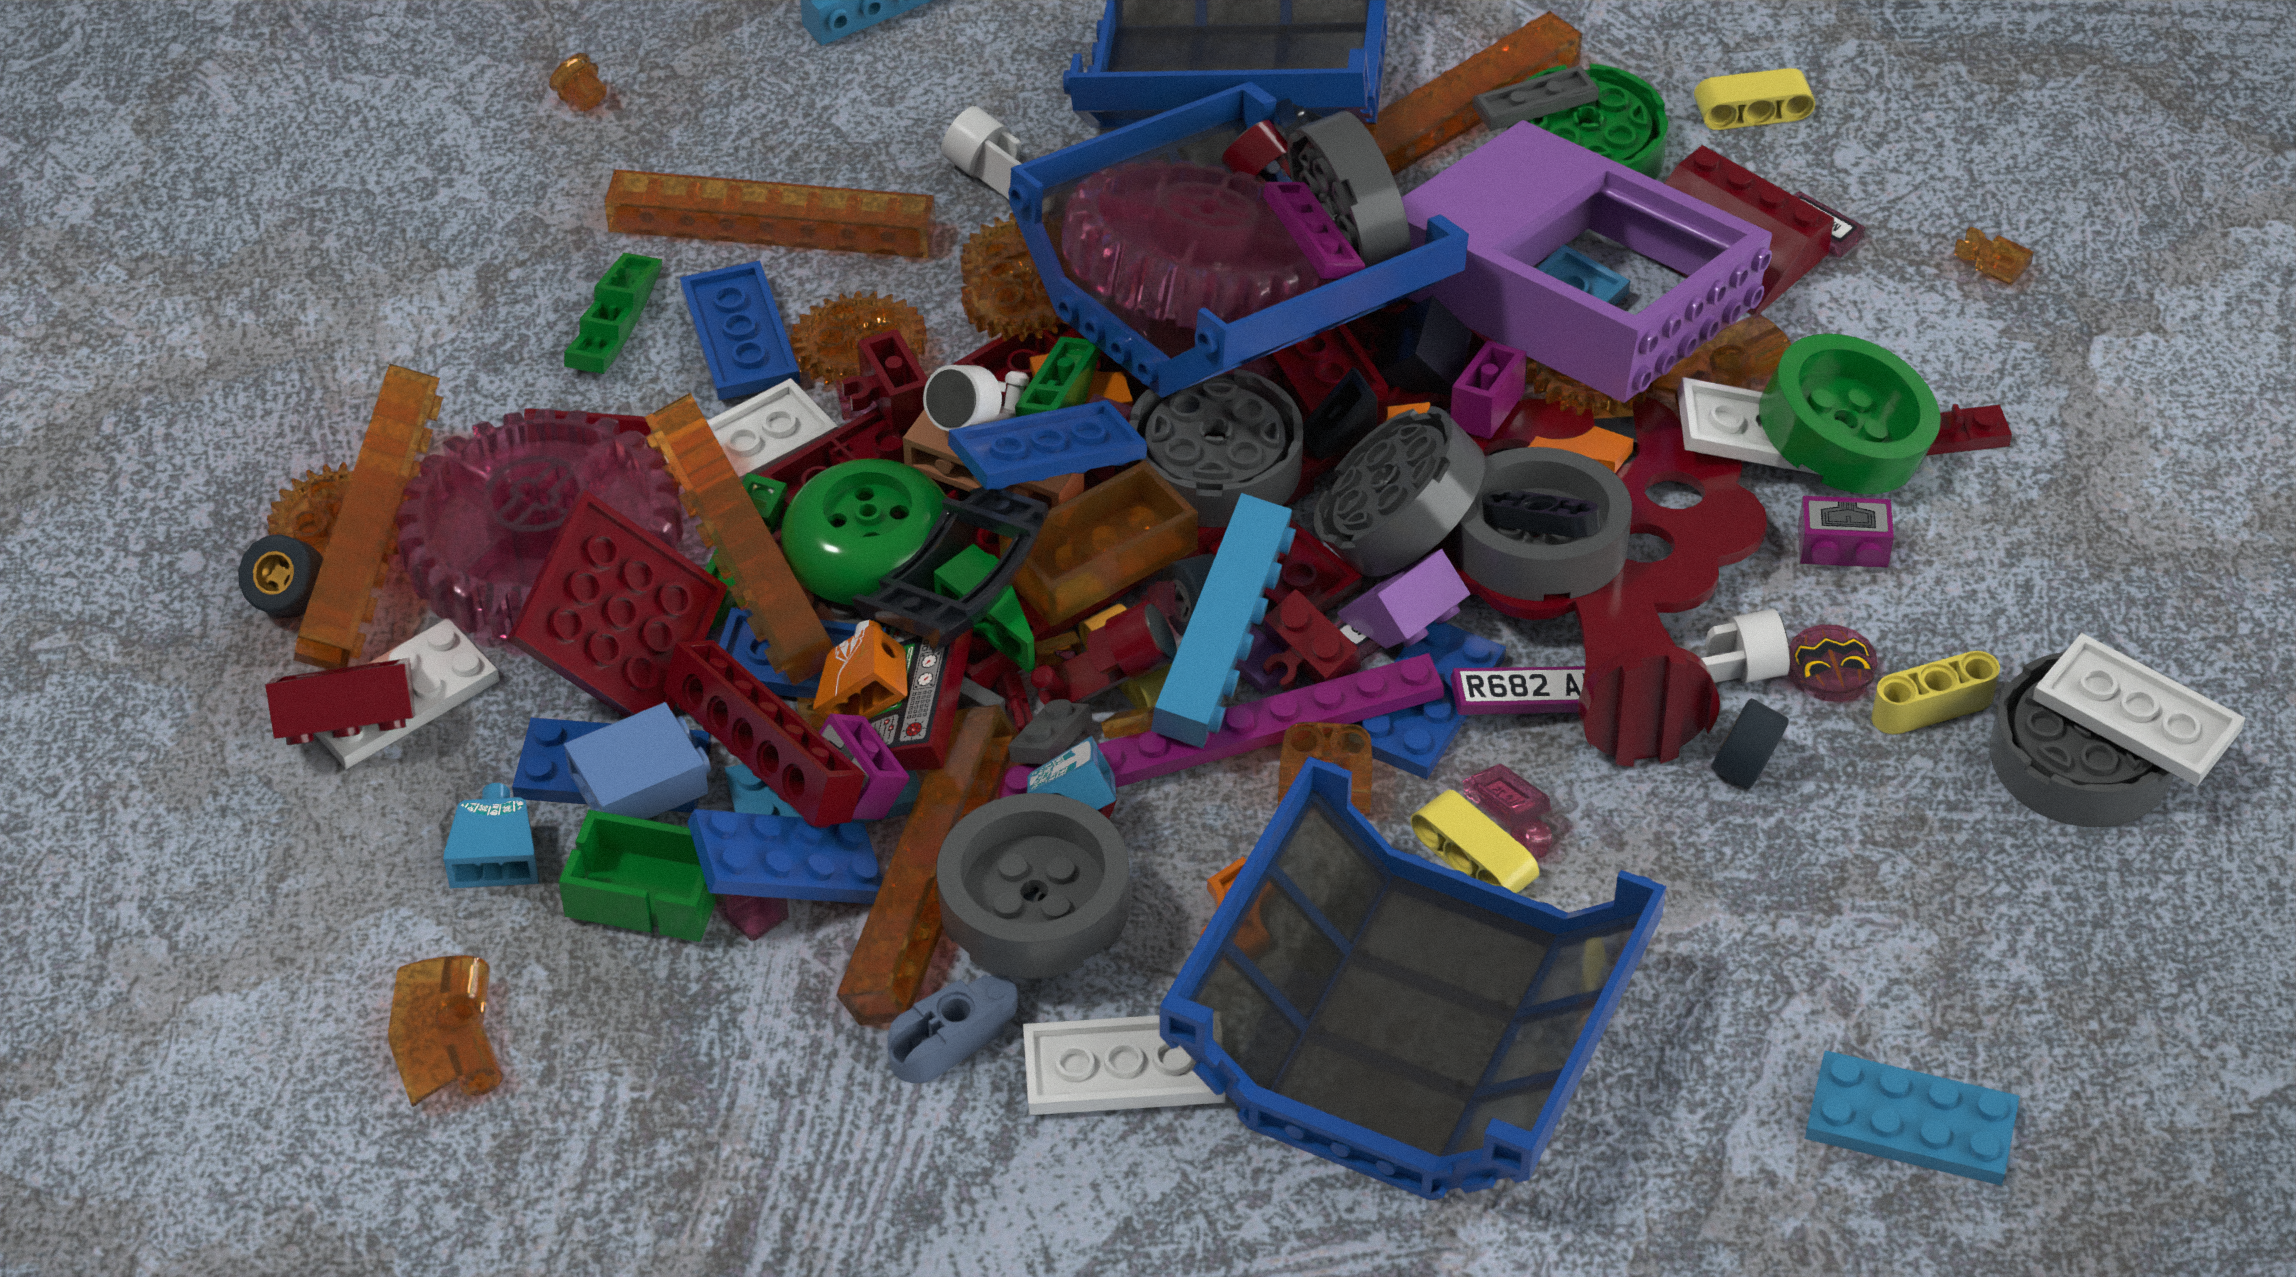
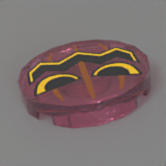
[1788,624,1878,701]

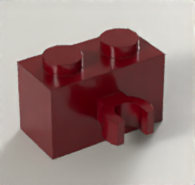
[842,328,928,433]
[1263,589,1361,692]

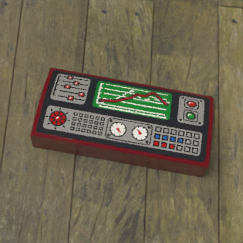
[868,625,974,771]

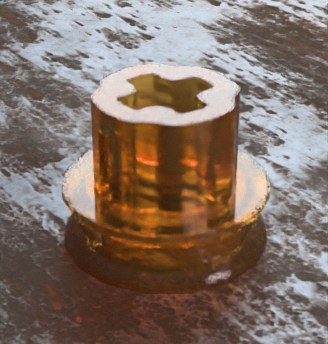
[549,53,607,112]

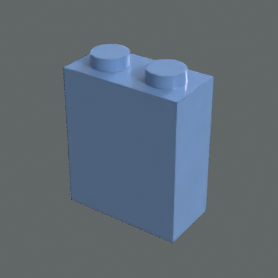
[564,702,711,820]

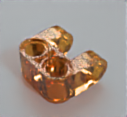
[1278,722,1373,814]

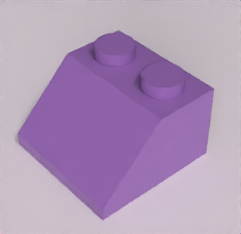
[1337,549,1470,649]

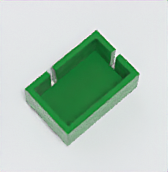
[558,810,719,942]

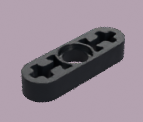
[1482,489,1600,538]

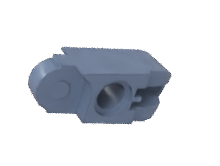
[887,975,1018,1084]

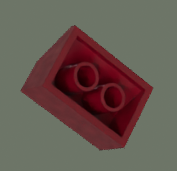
[265,657,415,745]

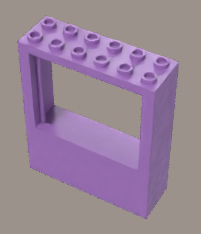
[1401,120,1772,403]

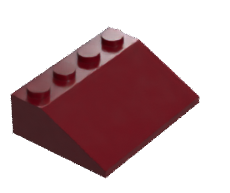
[1657,145,1834,318]

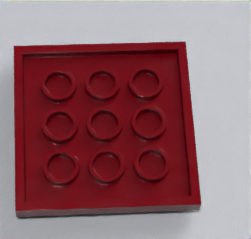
[507,489,729,718]

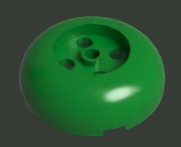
[781,458,947,605]

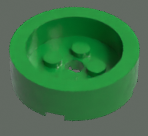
[1506,63,1669,180]
[1759,333,1941,494]

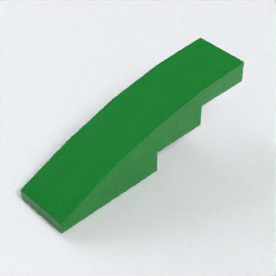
[564,252,662,374]

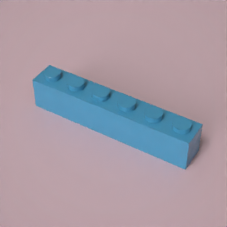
[1151,493,1296,748]

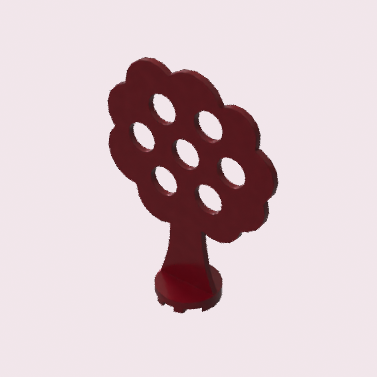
[1419,394,1767,767]

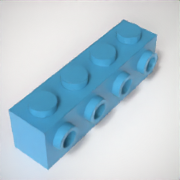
[800,0,933,46]

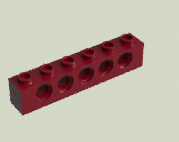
[663,640,865,828]

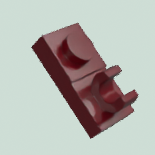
[1926,404,2012,456]

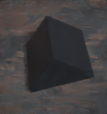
[1375,295,1472,396]

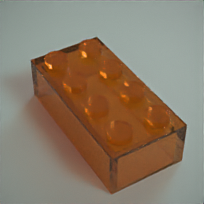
[999,460,1198,626]

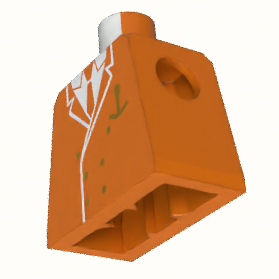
[813,620,907,720]

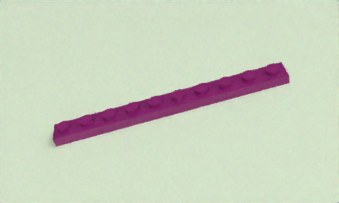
[992,653,1444,799]

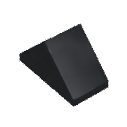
[1303,367,1377,460]

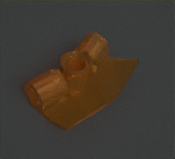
[1646,314,1792,412]
[388,955,503,1107]

